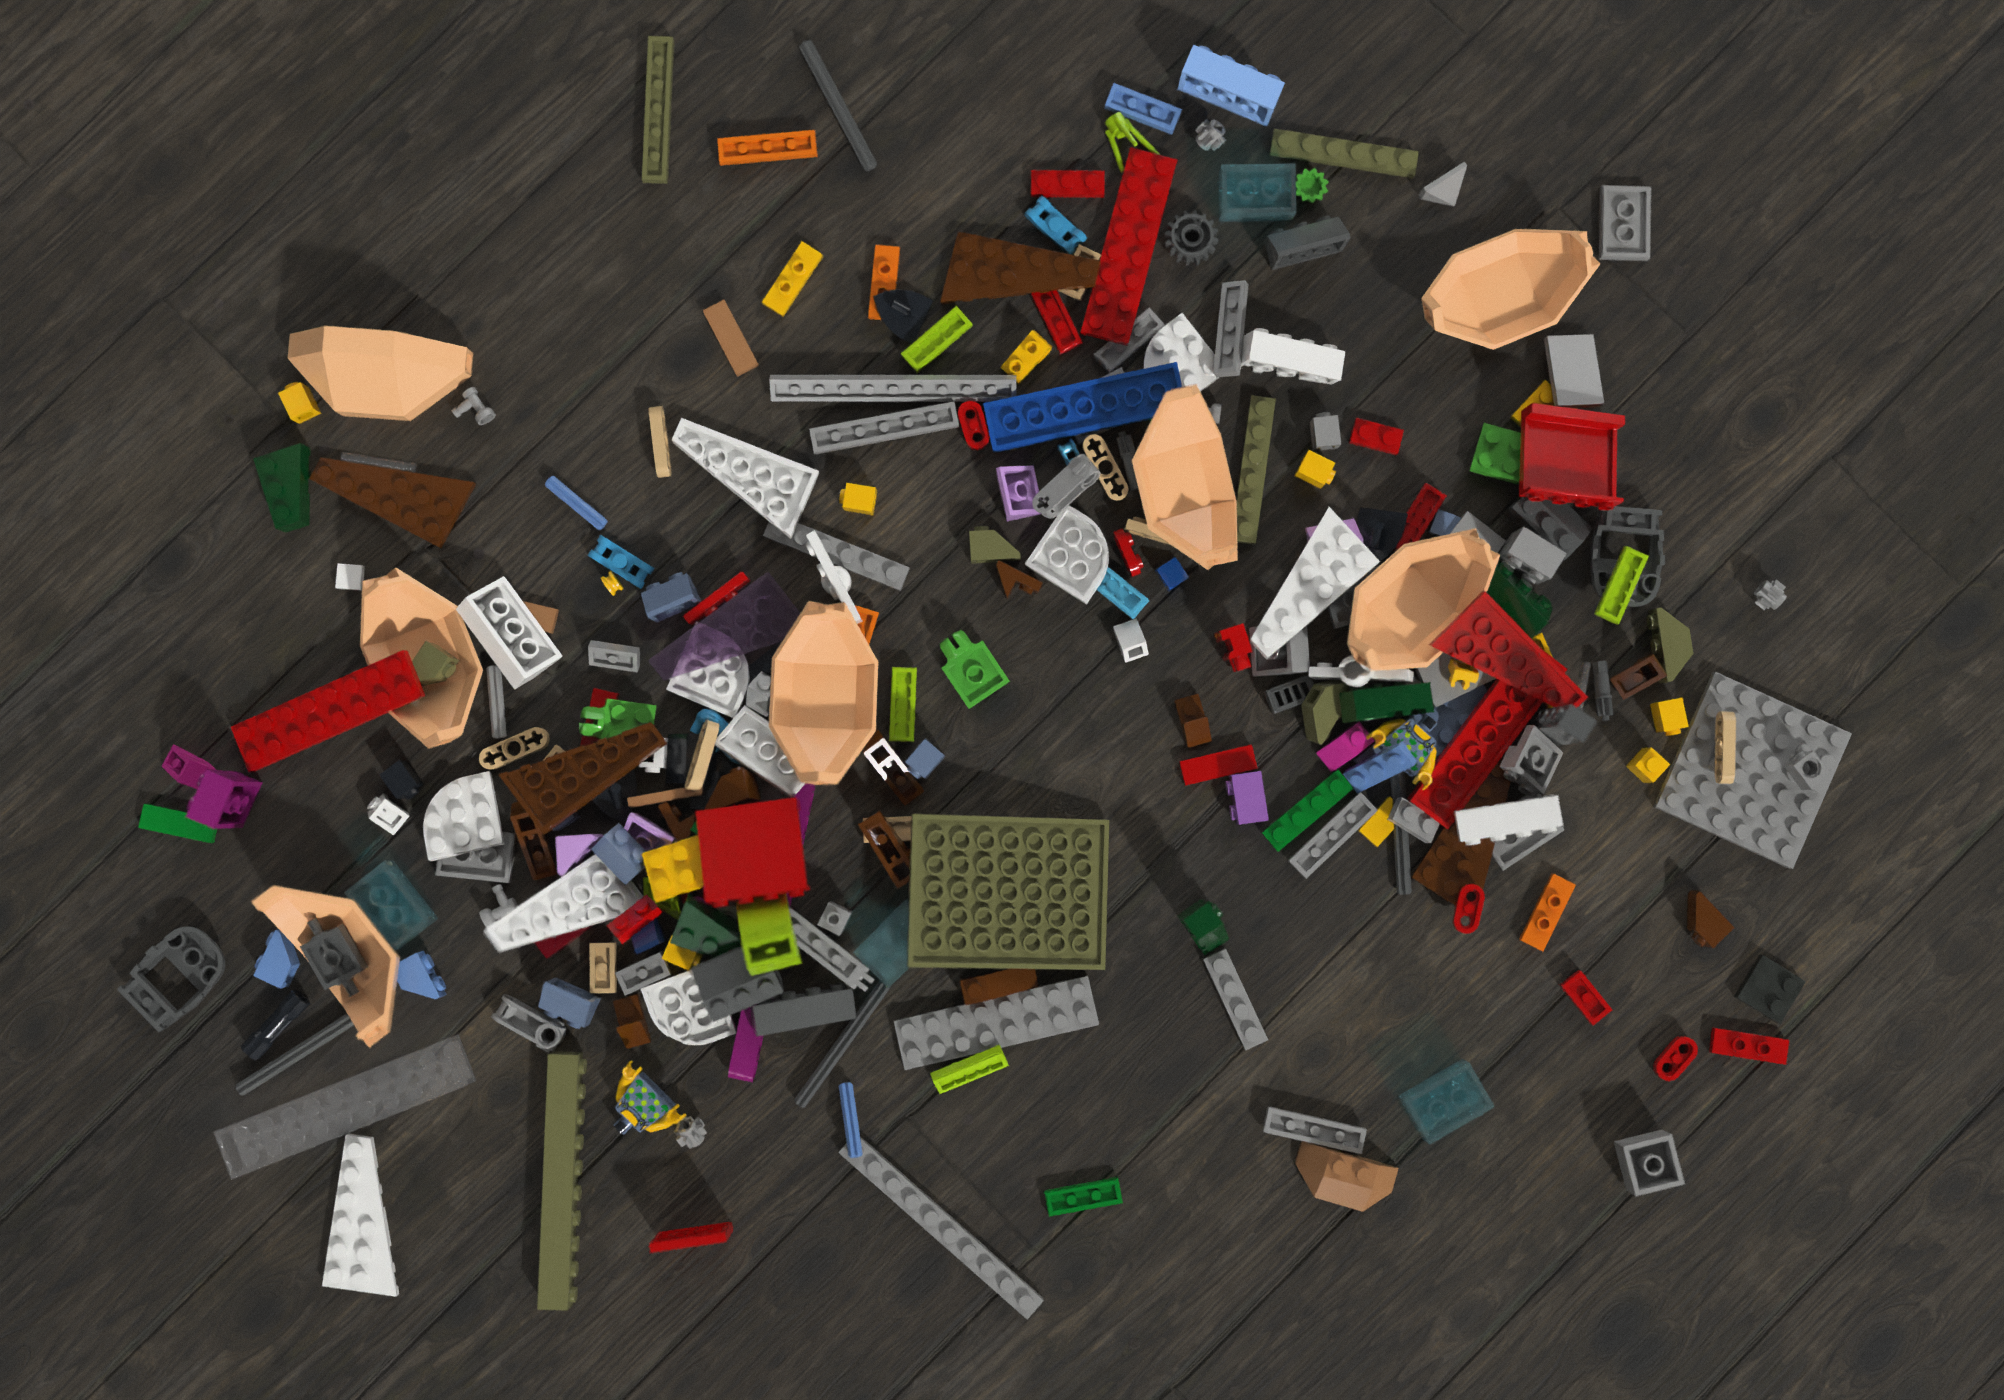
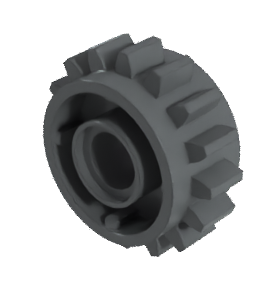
[1164,210,1218,266]

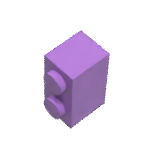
[1226,771,1269,825]

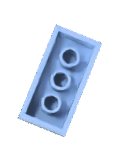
[1178,45,1285,126]

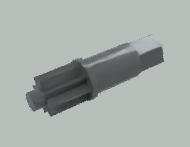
[1116,431,1139,491]
[1592,661,1613,721]

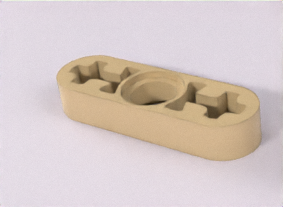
[649,406,671,478]
[1083,434,1128,500]
[1715,711,1736,784]
[685,720,719,792]
[479,727,550,770]

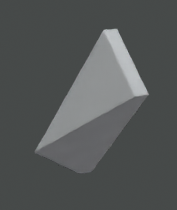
[1419,162,1467,206]

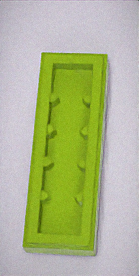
[901,306,973,373]
[1594,546,1649,625]
[889,667,917,742]
[930,1045,1009,1094]

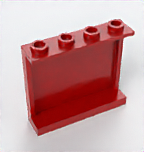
[1519,403,1625,510]
[696,797,810,908]

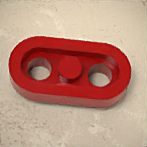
[958,401,990,450]
[1113,528,1144,577]
[1452,884,1485,934]
[1653,1036,1698,1081]

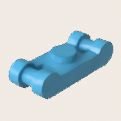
[1024,196,1087,255]
[587,535,655,589]

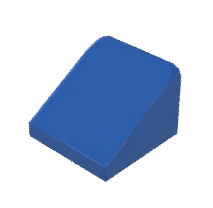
[1155,557,1189,591]

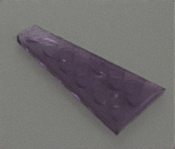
[648,572,801,681]

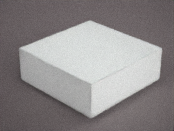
[335,564,365,591]

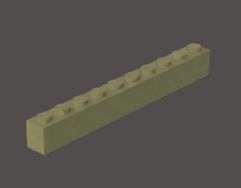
[537,1051,587,1310]

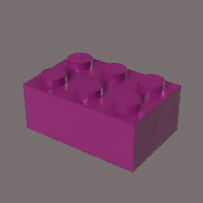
[186,770,263,829]

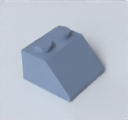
[641,572,701,622]
[538,977,602,1029]

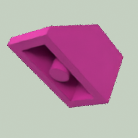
[1316,722,1375,772]
[162,745,216,789]

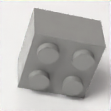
[1499,527,1567,585]
[1614,1130,1685,1196]

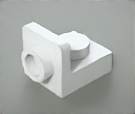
[639,738,668,773]
[367,793,409,835]

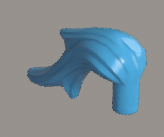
[690,709,741,765]

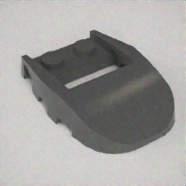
[1590,506,1665,607]
[117,927,225,1032]

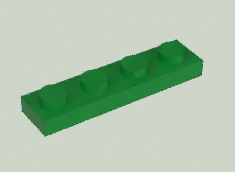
[1261,769,1354,852]

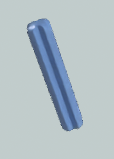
[545,476,608,530]
[839,1082,863,1158]

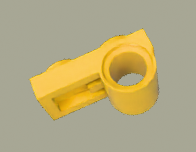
[1001,330,1052,384]

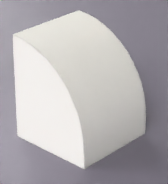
[1113,619,1149,663]

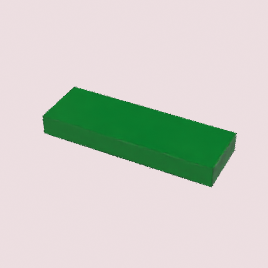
[138,804,217,843]
[1044,1177,1123,1217]

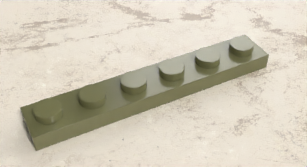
[642,36,674,184]
[1269,129,1419,178]
[1236,395,1276,545]

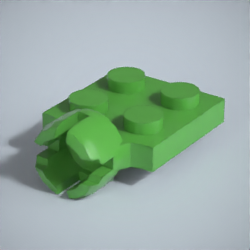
[1469,423,1521,484]
[940,630,1010,709]
[579,699,656,740]

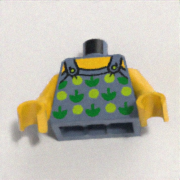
[1366,715,1437,790]
[613,1061,686,1135]

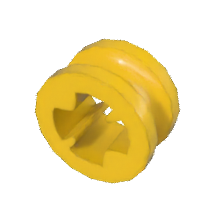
[601,571,624,596]

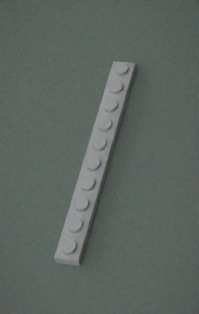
[769,375,1016,402]
[838,1136,1044,1319]

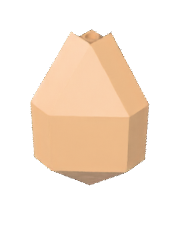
[1422,229,1601,350]
[288,326,473,421]
[1132,384,1238,570]
[1348,528,1500,671]
[360,567,483,748]
[769,601,878,785]
[252,886,400,1047]

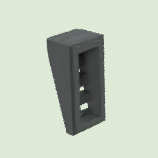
[1264,675,1314,715]

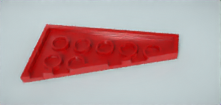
[1429,591,1588,708]

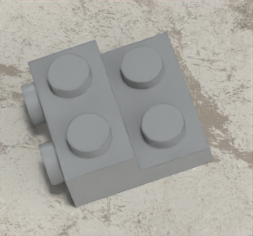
[1499,725,1563,795]

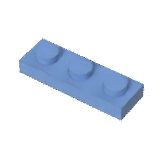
[1104,83,1182,135]
[1343,741,1417,793]

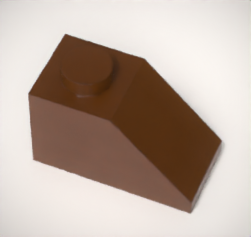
[705,767,761,810]
[1687,890,1735,948]

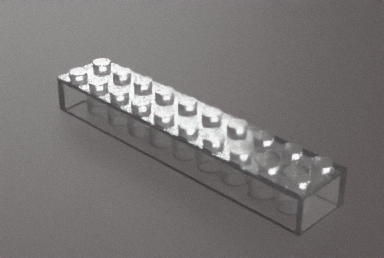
[214,1034,476,1180]

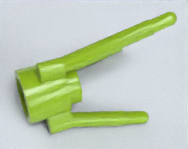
[1105,112,1160,172]

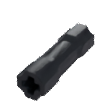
[241,990,310,1060]

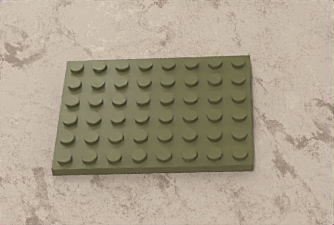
[906,814,1109,970]

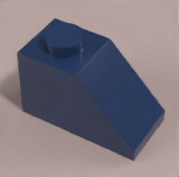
[632,917,668,954]

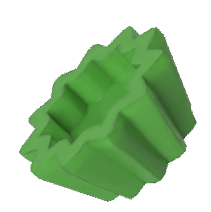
[1293,168,1329,203]

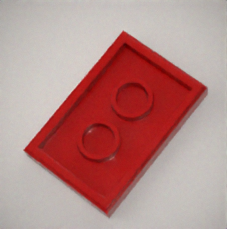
[649,1221,733,1253]

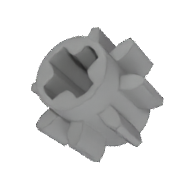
[1195,119,1226,151]
[1754,579,1787,610]
[674,1116,707,1149]

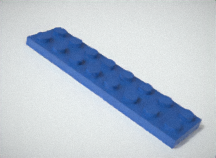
[983,362,1182,453]

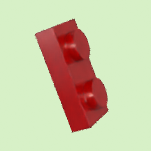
[1349,418,1404,455]
[607,894,662,944]
[1559,970,1612,1026]

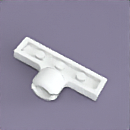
[805,530,863,624]
[1309,656,1414,687]

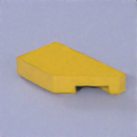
[1358,796,1394,847]

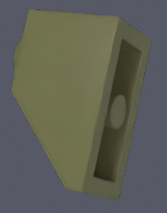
[969,526,1020,564]
[412,641,459,686]

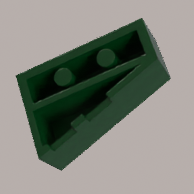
[253,443,311,533]
[1487,560,1553,639]
[1339,682,1434,723]
[670,890,742,958]
[1177,899,1229,956]

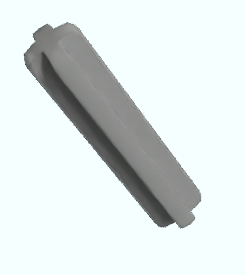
[486,665,507,739]

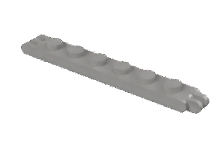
[789,906,875,992]

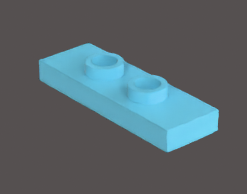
[1097,567,1149,619]

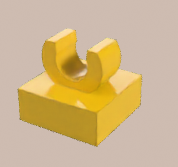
[1448,658,1480,690]

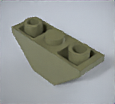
[1647,608,1693,684]
[1301,680,1350,745]

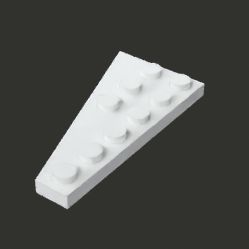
[672,418,819,539]
[1250,507,1380,660]
[484,854,643,952]
[322,1134,399,1297]

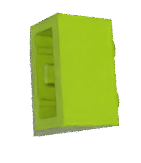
[736,894,801,976]

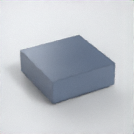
[1428,509,1461,536]

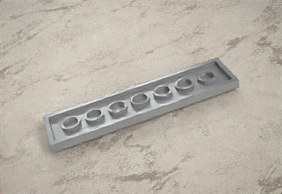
[894,975,1099,1070]

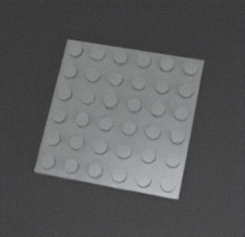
[1653,672,1852,869]

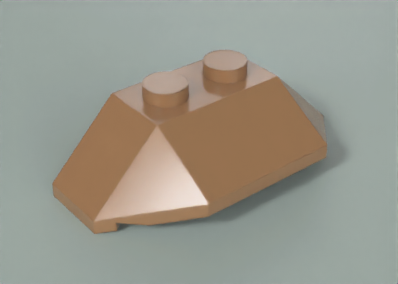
[1295,1141,1398,1212]

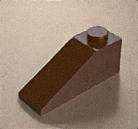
[862,727,924,805]
[510,802,558,880]
[858,811,910,888]
[960,968,1039,1005]

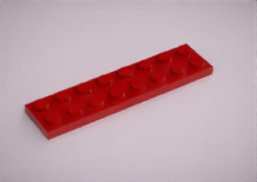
[1081,147,1177,346]
[231,650,426,773]
[1407,650,1567,829]

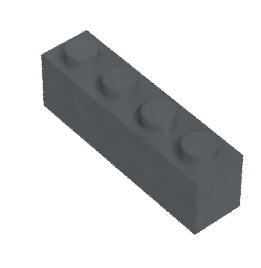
[1531,704,1597,746]
[750,982,856,1036]

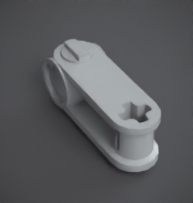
[1032,454,1101,519]
[491,994,566,1053]

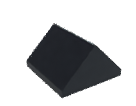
[666,734,717,785]

